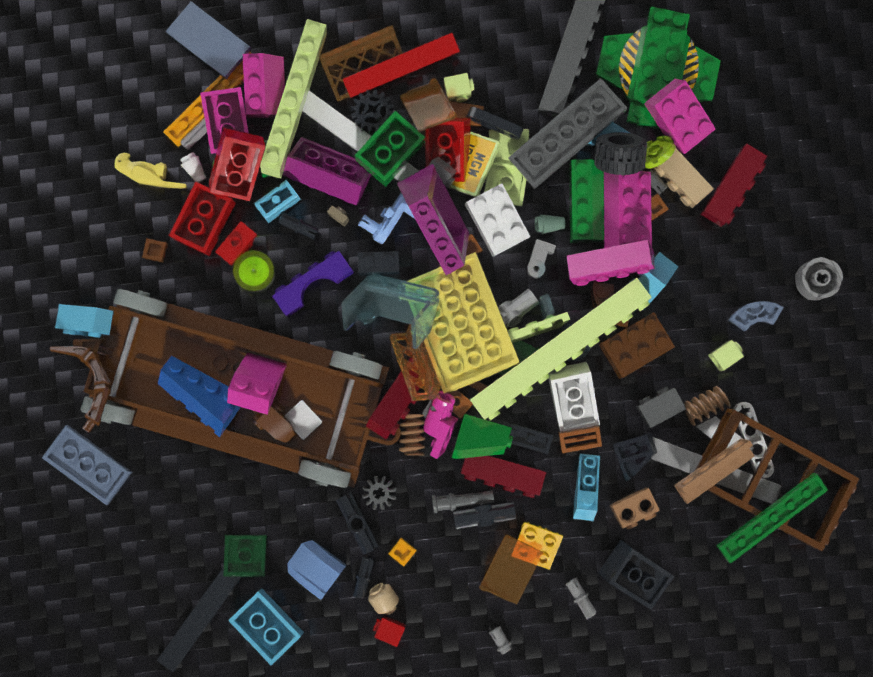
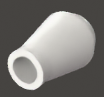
[180,152,206,183]

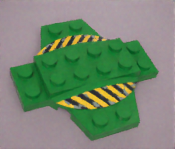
[596,7,721,129]

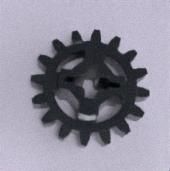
[351,90,394,134]

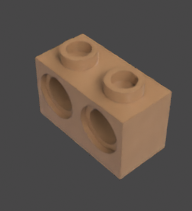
[610,487,660,530]

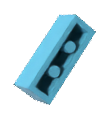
[55,304,113,338]

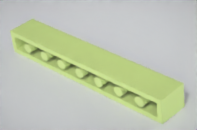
[260,19,327,179]

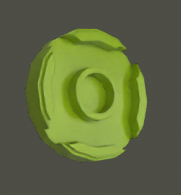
[645,136,676,169]

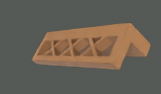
[674,439,754,504]

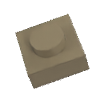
[327,206,349,227]

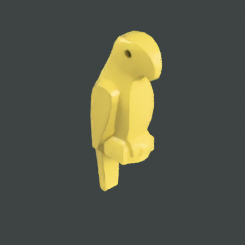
[115,153,187,189]

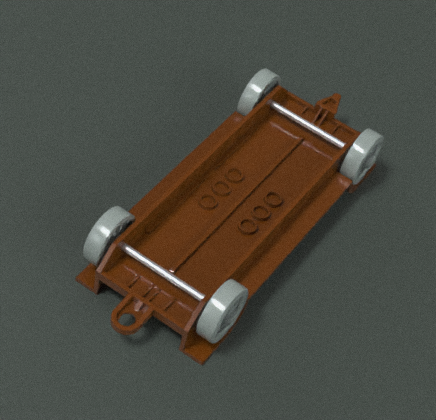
[73,289,401,488]

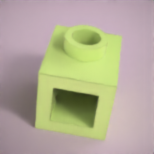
[444,73,474,102]
[708,340,744,371]

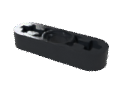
[466,107,523,140]

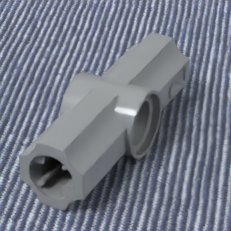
[498,289,539,328]

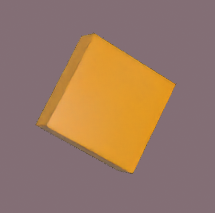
[388,538,417,566]

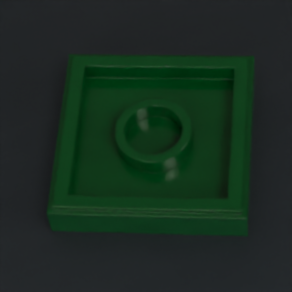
[223,535,266,577]

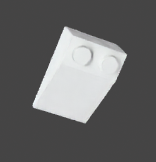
[548,362,600,432]

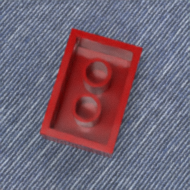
[209,128,265,201]
[169,182,236,256]

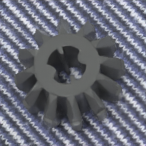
[362,476,396,510]

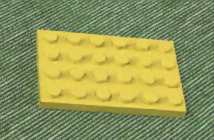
[402,252,520,393]

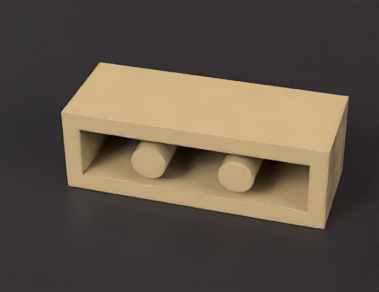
[653,148,713,208]

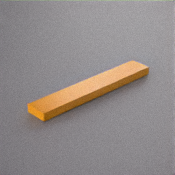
[163,52,252,147]

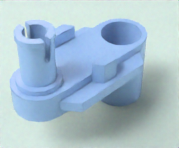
[358,193,415,245]

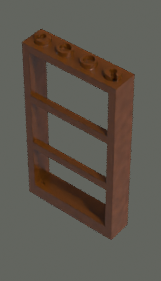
[695,408,859,551]

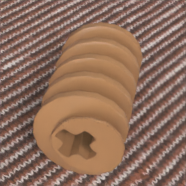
[684,386,730,426]
[399,414,425,456]

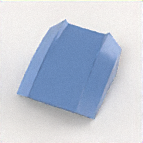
[287,540,346,600]

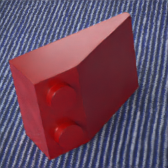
[425,117,471,182]

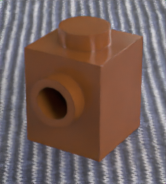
[449,390,473,419]

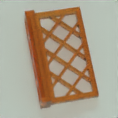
[319,26,403,102]

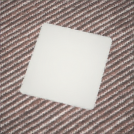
[285,400,322,440]

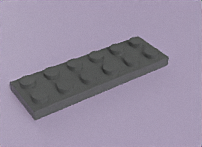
[508,79,627,189]

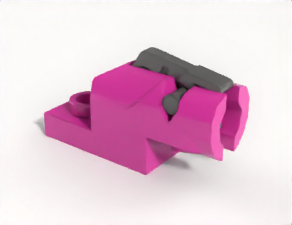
[423,391,458,459]

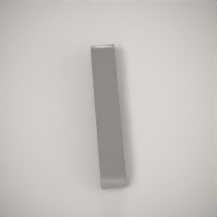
[652,437,782,504]

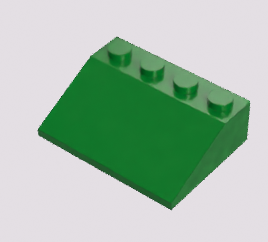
[569,159,604,243]

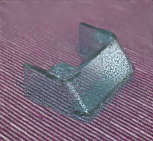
[342,274,439,349]

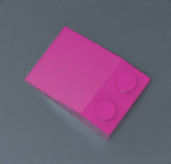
[227,352,287,415]

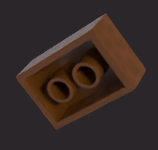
[599,312,675,379]

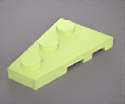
[507,312,570,343]

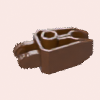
[252,401,295,443]

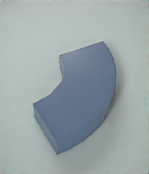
[728,301,784,331]

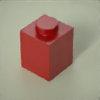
[373,615,406,647]

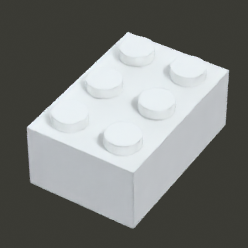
[465,183,530,257]

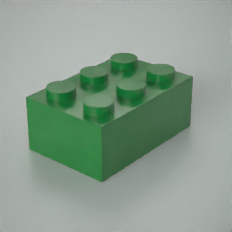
[355,111,425,187]

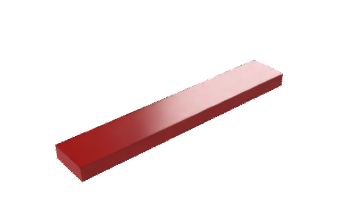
[343,33,460,98]

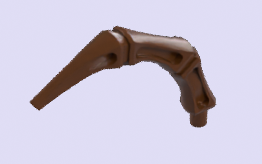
[50,346,111,433]

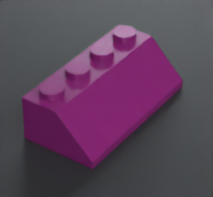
[283,137,371,205]

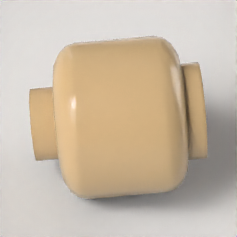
[368,583,399,615]

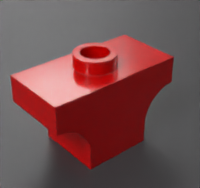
[215,221,257,266]

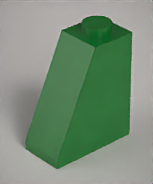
[452,414,513,459]

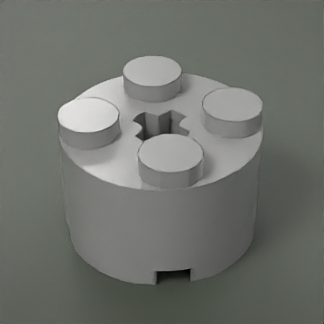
[795,257,843,300]

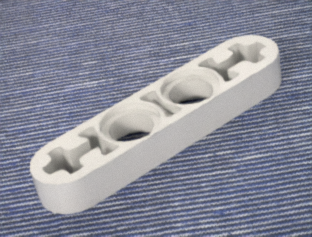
[734,402,774,478]

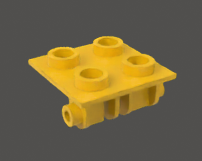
[511,522,563,570]

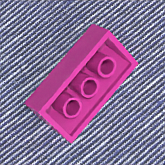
[567,240,655,286]

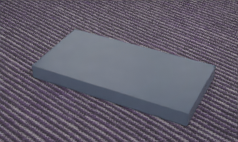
[166,2,251,79]
[42,425,132,505]

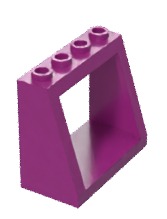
[397,164,469,275]

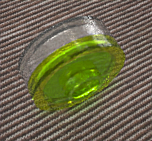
[233,251,275,293]

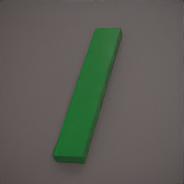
[717,473,828,563]

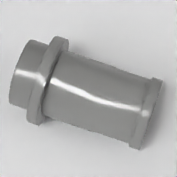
[489,626,512,654]

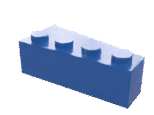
[158,356,240,437]

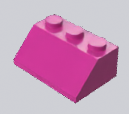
[243,53,285,118]

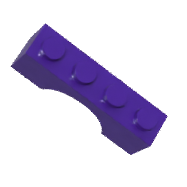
[273,251,354,317]

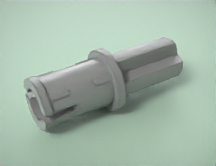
[565,578,596,618]

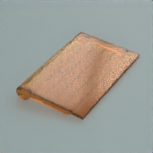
[400,78,457,132]
[479,535,543,604]

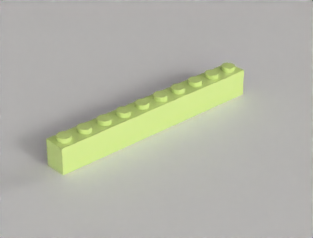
[470,278,652,420]

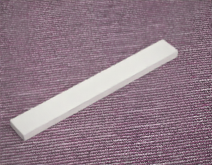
[303,91,419,182]

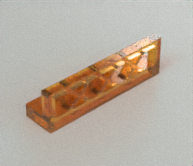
[390,323,441,401]

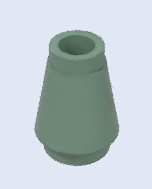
[535,214,565,234]

